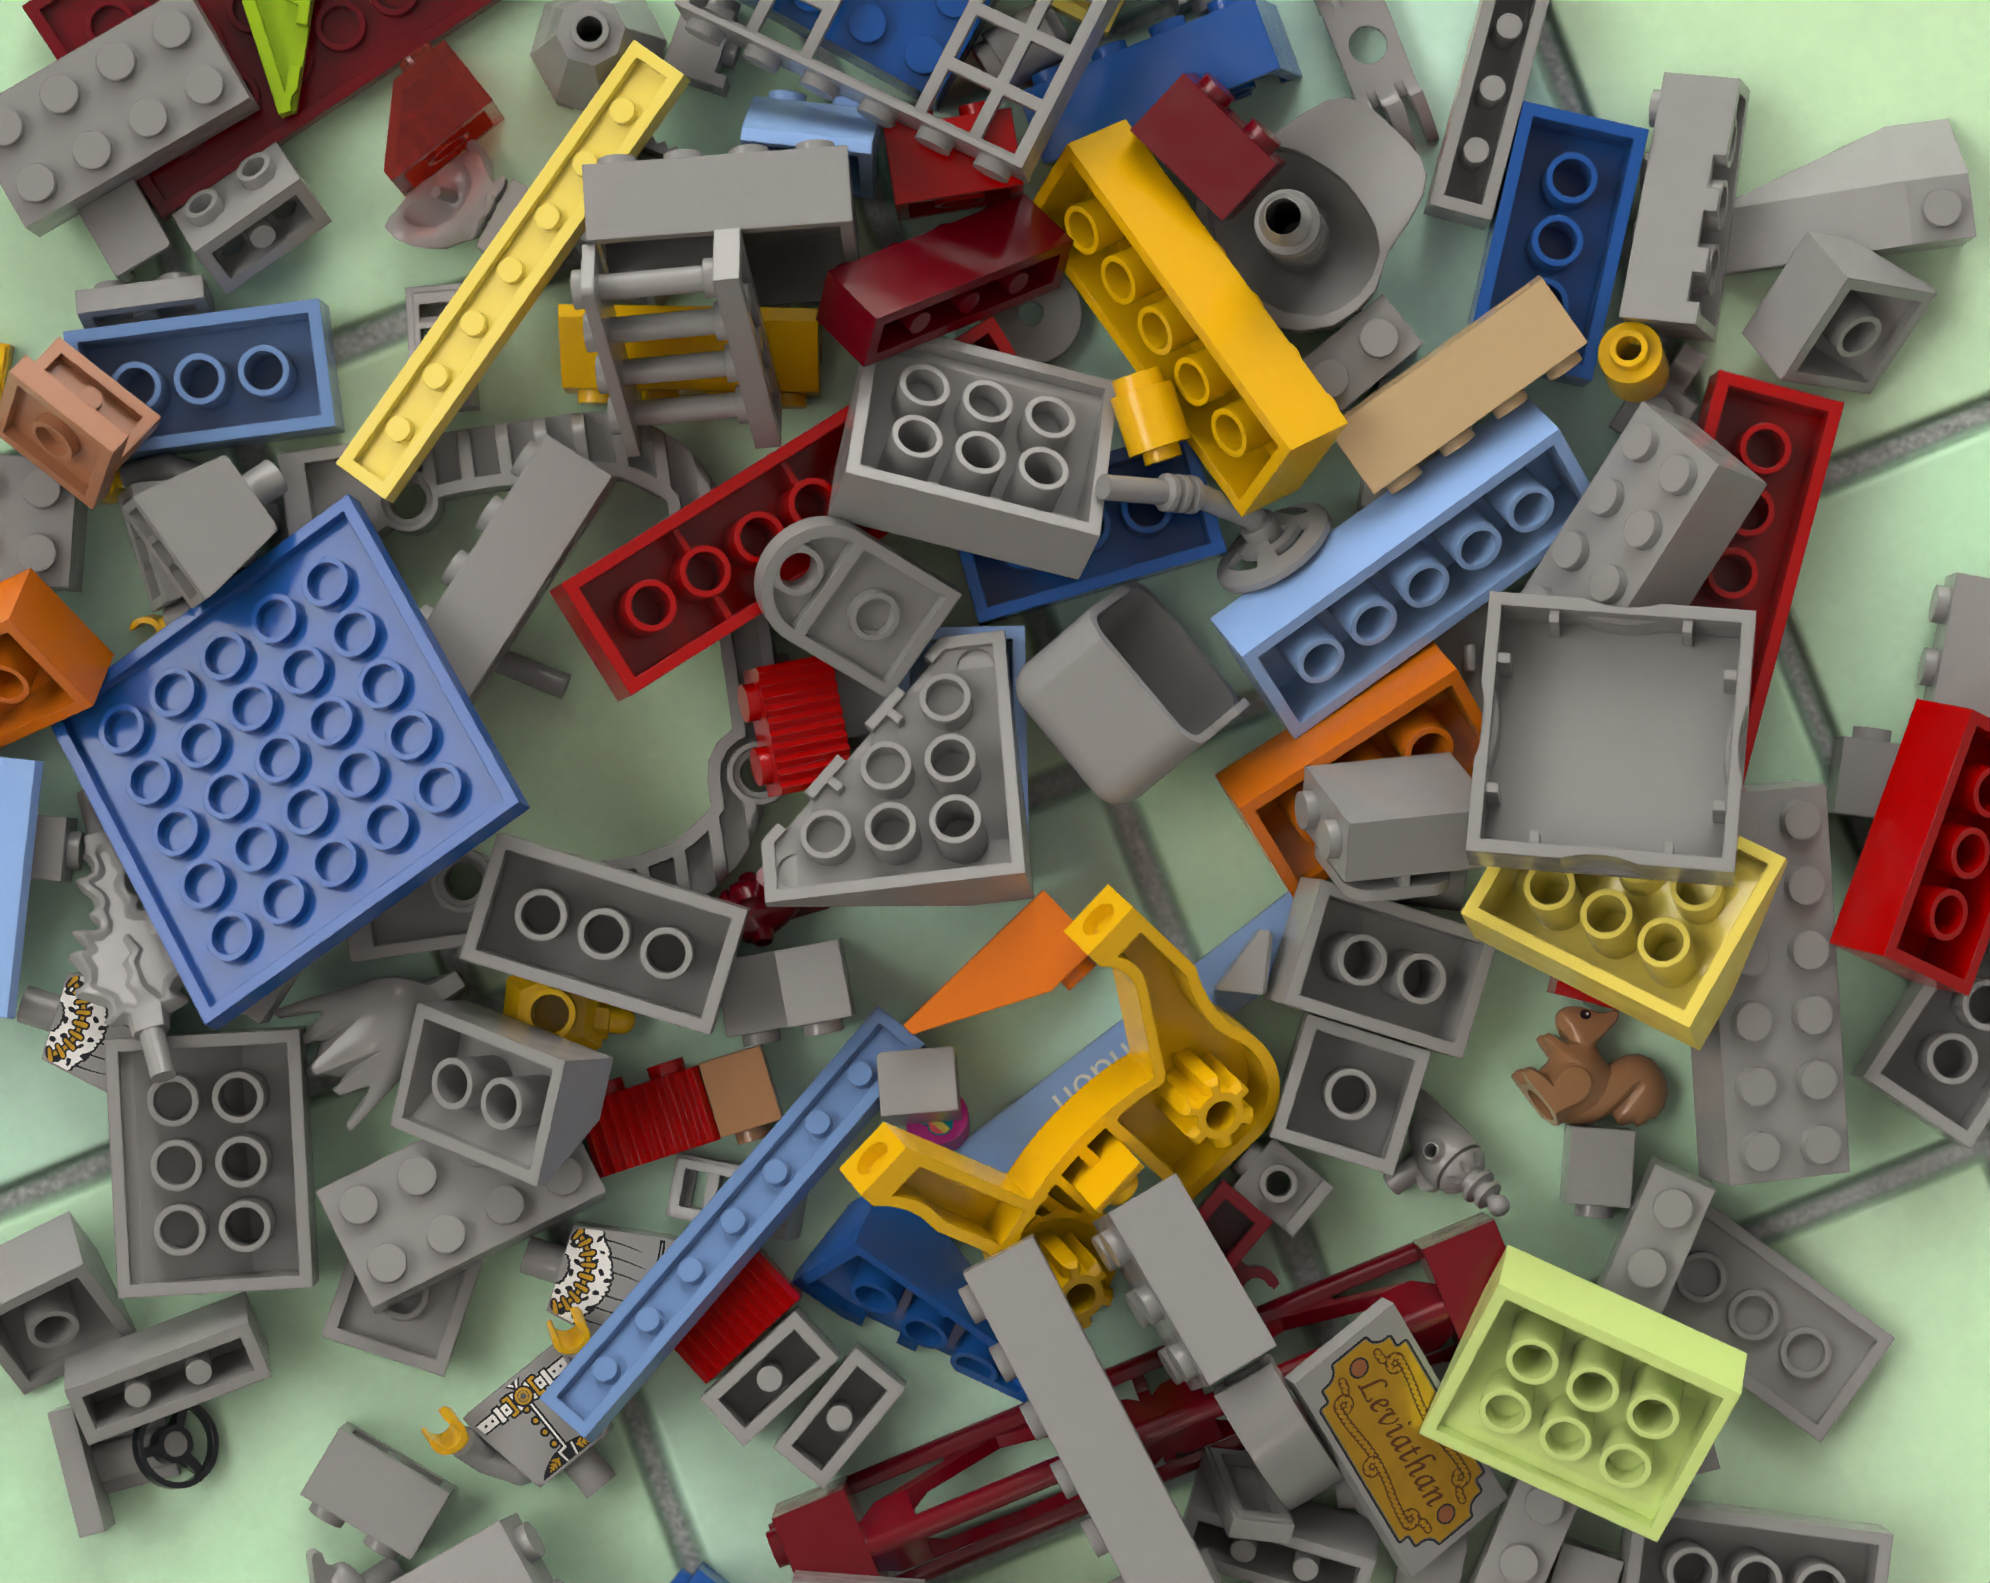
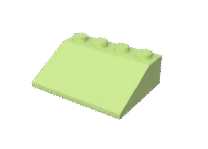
[1419,1245,1747,1542]

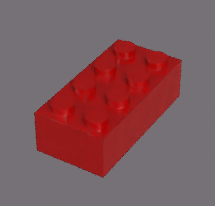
[1829,699,1990,996]

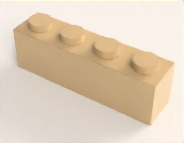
[1335,275,1588,495]

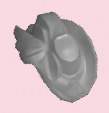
[385,139,508,249]

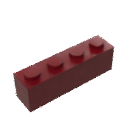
[816,194,1073,367]

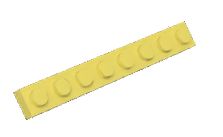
[336,40,691,503]

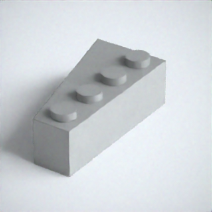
[1619,72,1750,342]

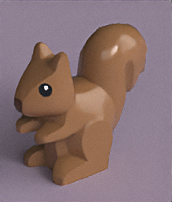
[1511,1006,1668,1127]

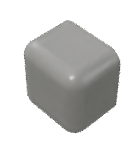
[1016,581,1251,805]

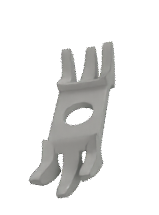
[1314,0,1439,151]

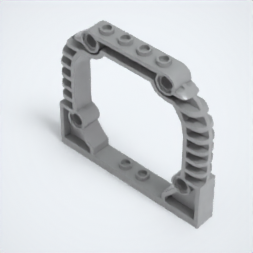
[277,412,789,963]

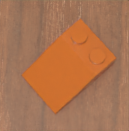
[0,568,114,748]
[903,890,1097,1035]

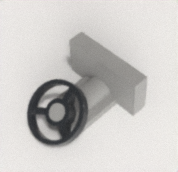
[47,1404,219,1538]

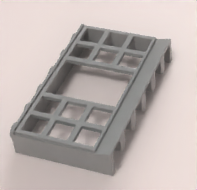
[674,0,1121,184]

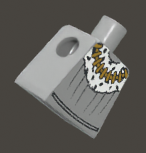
[17,972,180,1093]
[520,1221,679,1336]

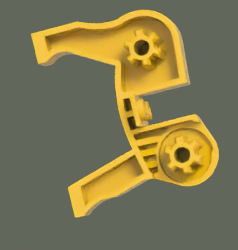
[839,884,1280,1329]

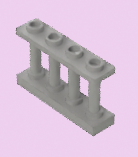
[570,228,782,457]

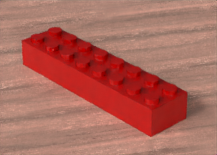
[549,315,1017,702]

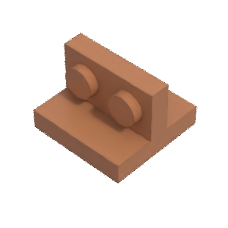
[0,337,161,510]

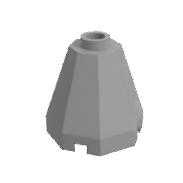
[530,0,668,111]

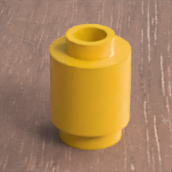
[1598,322,1669,402]
[1110,366,1191,466]

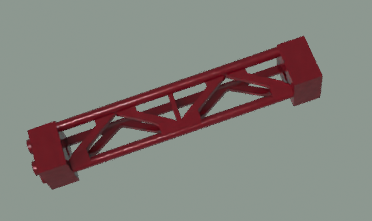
[766,1212,1506,1582]

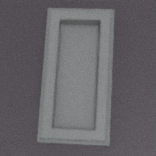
[1199,1447,1295,1544]

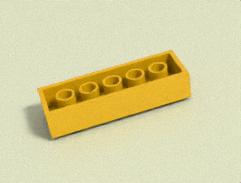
[1033,119,1348,517]

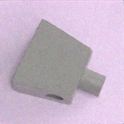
[120,455,288,609]

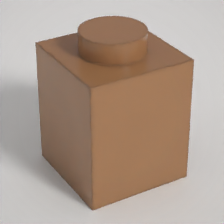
[698,1044,784,1145]

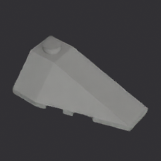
[1725,119,1977,276]

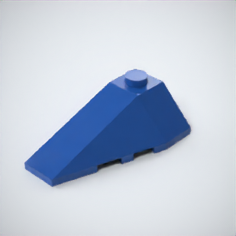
[791,1196,1029,1403]

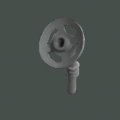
[1095,473,1331,594]

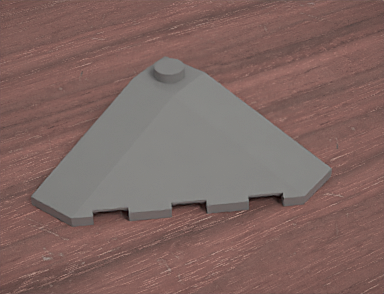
[761,630,1034,907]

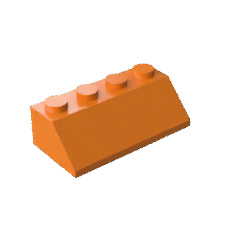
[1215,641,1482,898]

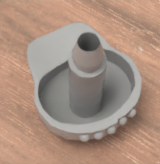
[1195,97,1427,334]

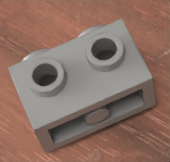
[172,142,332,295]

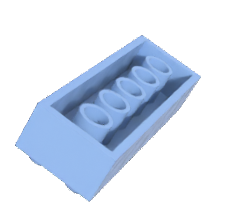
[1210,398,1590,739]

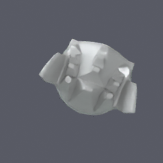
[275,970,469,1131]

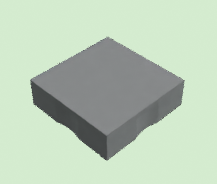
[1465,591,1756,887]

